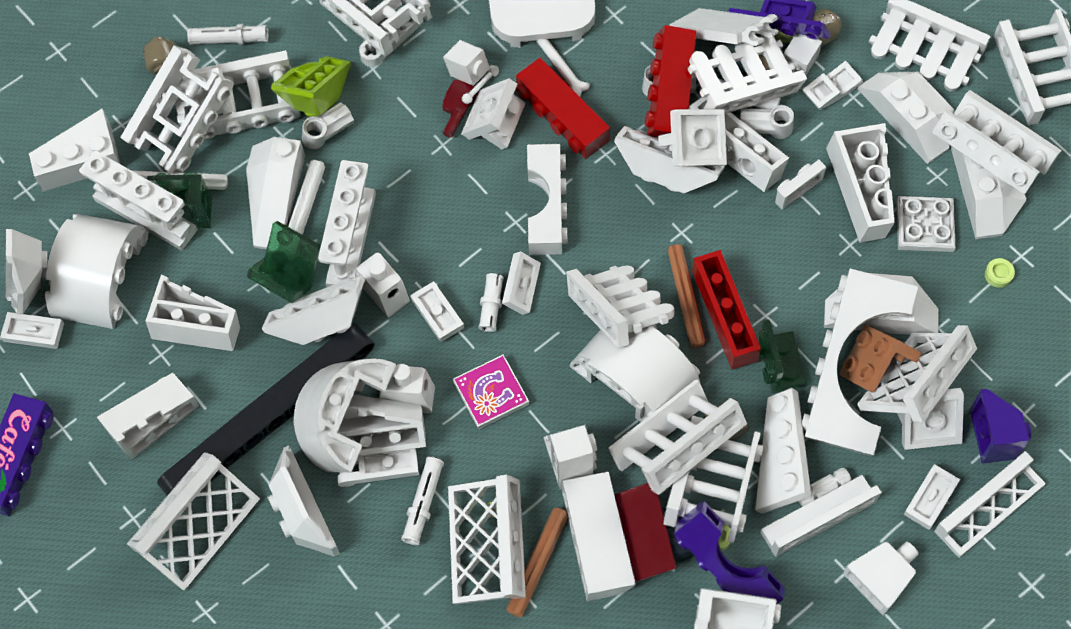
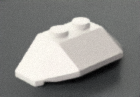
[858,72,954,164]
[614,126,725,193]
[950,145,1026,240]
[6,229,47,314]
[824,273,938,335]
[262,276,365,345]
[268,445,340,557]

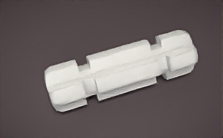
[799,468,851,506]

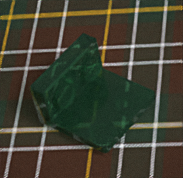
[147,172,213,229]
[247,221,321,303]
[758,320,807,393]

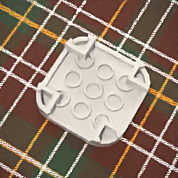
[489,0,595,47]

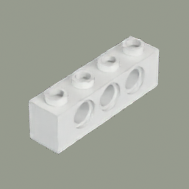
[689,97,789,192]

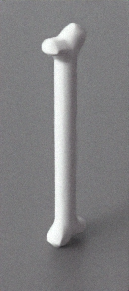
[536,39,590,97]

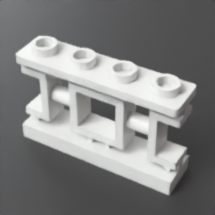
[319,0,432,57]
[120,46,234,173]
[79,151,198,251]

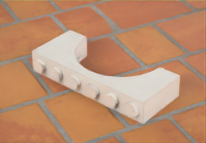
[802,269,918,457]

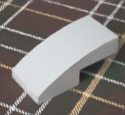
[803,61,863,110]

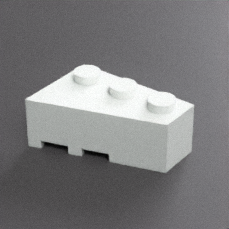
[29,108,121,191]
[146,275,240,351]
[97,373,199,460]
[337,394,426,456]
[543,425,597,490]

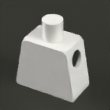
[356,253,410,318]
[379,364,435,414]
[843,542,919,616]

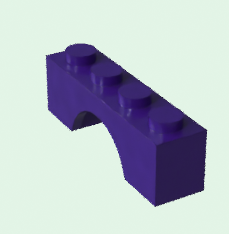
[674,501,785,604]

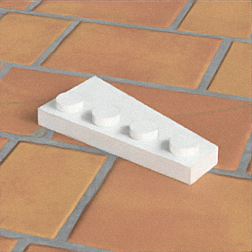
[755,388,811,514]

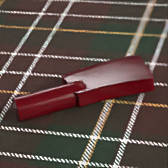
[442,79,479,138]

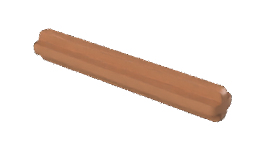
[668,244,705,348]
[507,507,569,617]

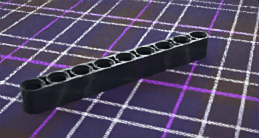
[157,323,375,496]

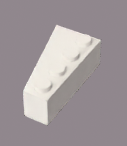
[826,123,895,243]

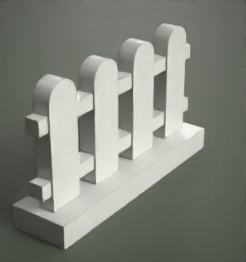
[869,0,990,92]
[688,34,807,114]
[566,266,674,348]

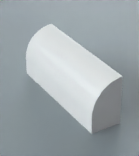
[561,472,635,601]

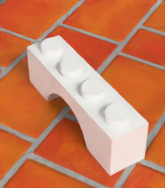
[527,144,567,255]

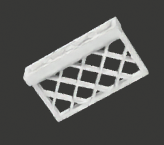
[858,325,977,422]
[127,453,260,590]
[448,475,526,605]

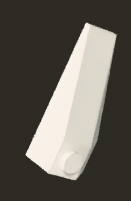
[246,137,305,252]

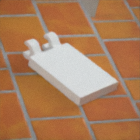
[670,8,778,46]

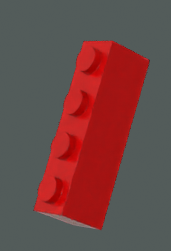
[645,25,696,138]
[515,57,610,159]
[692,250,761,370]

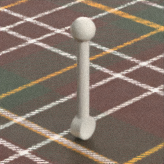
[462,65,499,104]

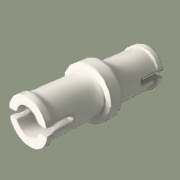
[478,273,504,332]

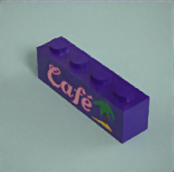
[0,393,53,517]

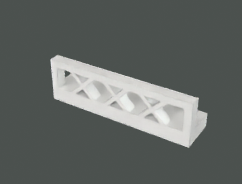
[934,451,1046,558]
[761,475,882,557]

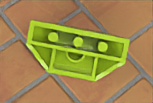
[271,56,351,117]

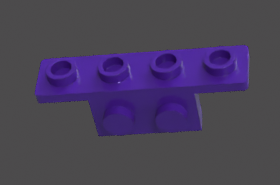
[728,0,831,40]

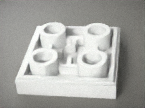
[897,196,955,252]

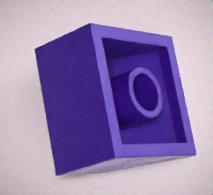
[969,389,1031,464]

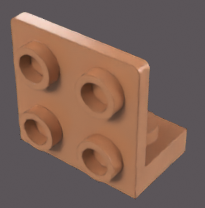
[839,324,922,393]

